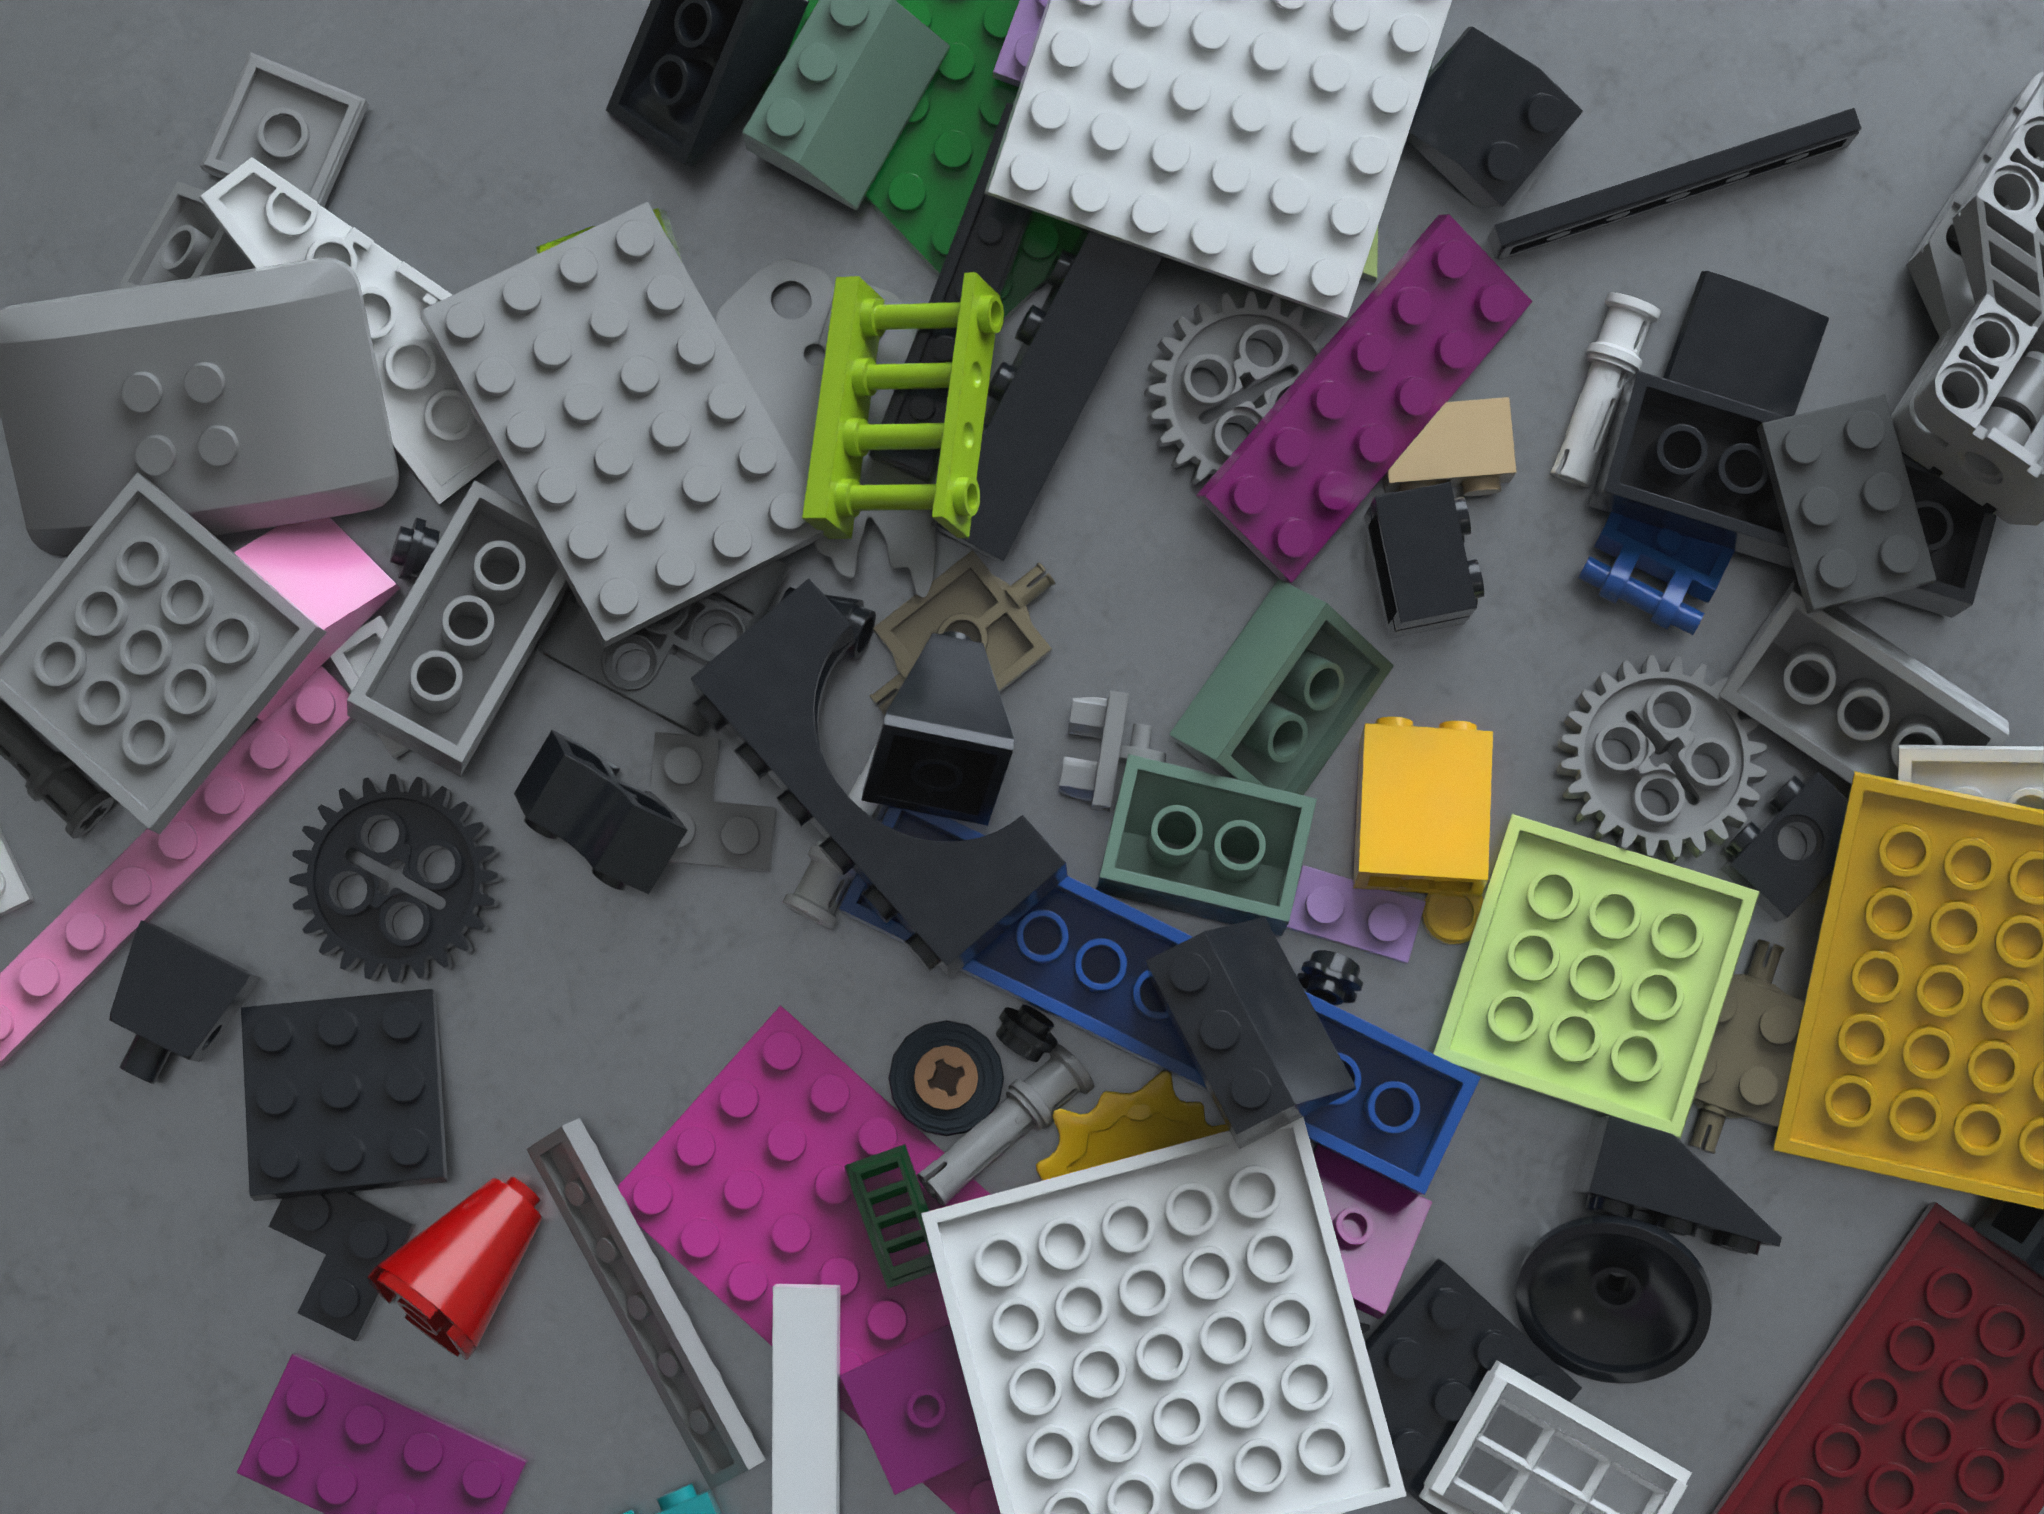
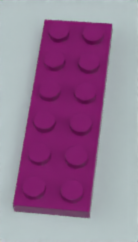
[1196,214,1533,583]

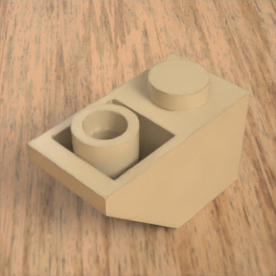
[1383,397,1517,496]

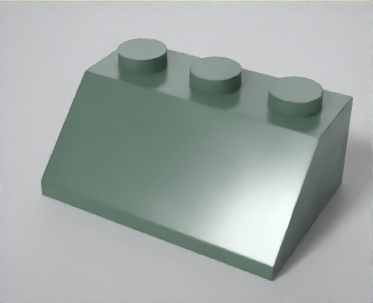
[742,0,950,211]
[1169,579,1394,795]
[1096,754,1317,936]

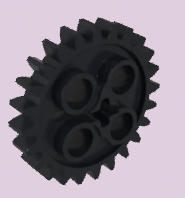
[289,774,501,983]

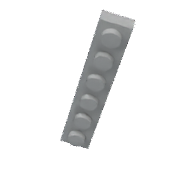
[526,1118,765,1490]

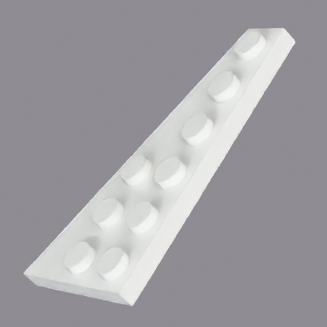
[199,157,498,505]

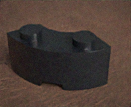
[514,730,688,895]

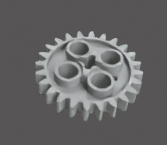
[1144,291,1326,485]
[1557,655,1767,863]

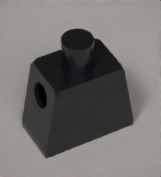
[109,920,261,1084]

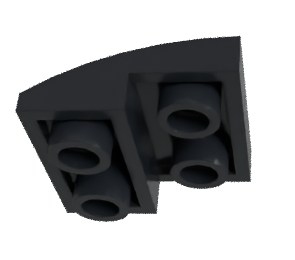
[1663,271,1829,417]

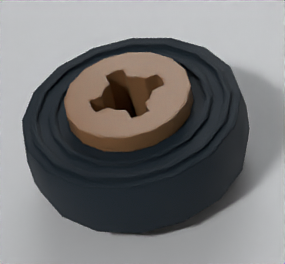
[888,1020,1004,1136]

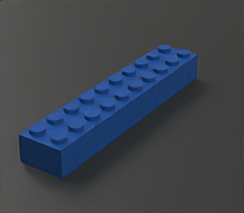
[839,806,1481,1195]

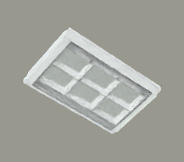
[1419,1360,1692,1514]

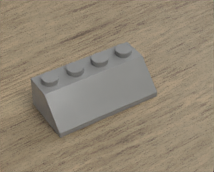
[1719,579,2009,784]

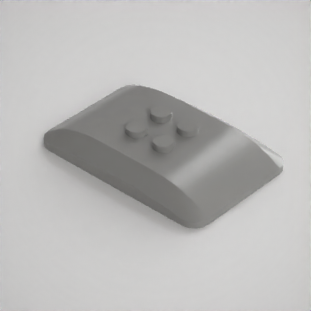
[0,258,399,555]

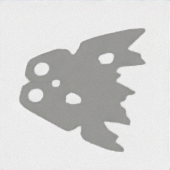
[716,258,936,598]

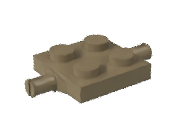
[869,550,1056,716]
[1688,939,1805,1154]

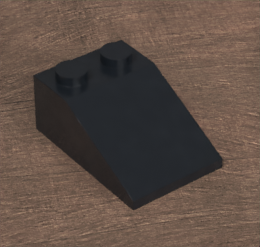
[606,0,809,166]

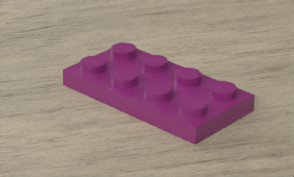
[236,1353,529,1514]

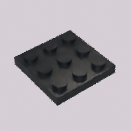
[241,989,448,1201]
[1365,1258,1582,1514]

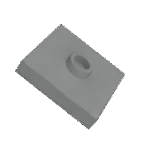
[200,52,369,208]

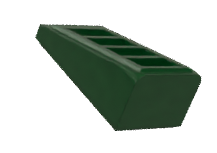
[844,1144,936,1289]

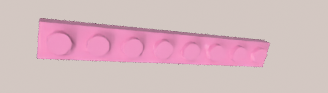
[0,665,354,1068]

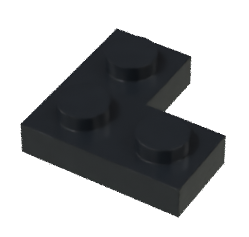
[268,1192,416,1341]

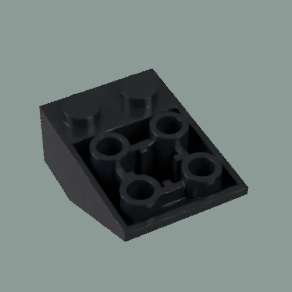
[1572,1116,1782,1255]

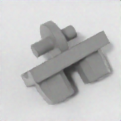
[1058,690,1167,813]

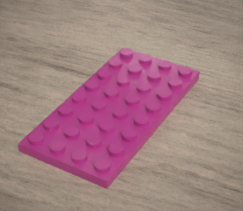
[617,1005,1000,1514]

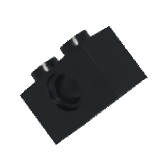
[1721,772,1848,922]

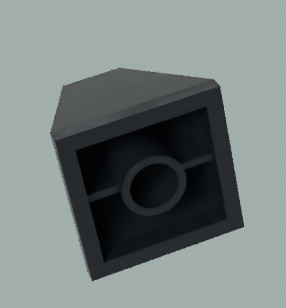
[861,631,1015,826]

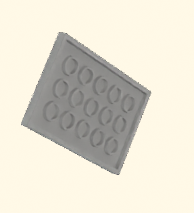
[421,202,825,648]

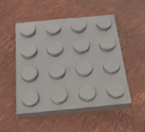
[0,473,326,834]

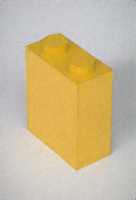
[1353,717,1493,897]

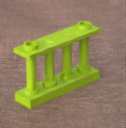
[802,272,1004,539]

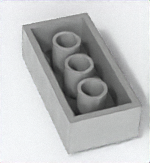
[347,480,569,777]

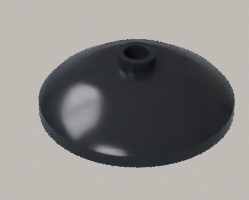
[1516,1215,1713,1383]

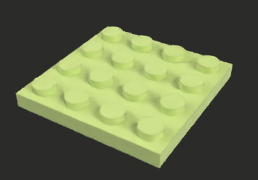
[1433,814,1760,1139]

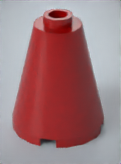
[367,1176,542,1360]

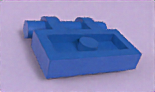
[1578,512,1735,635]

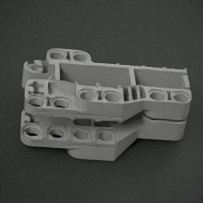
[1891,72,2044,526]

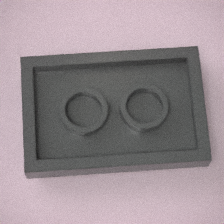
[1756,394,1937,614]

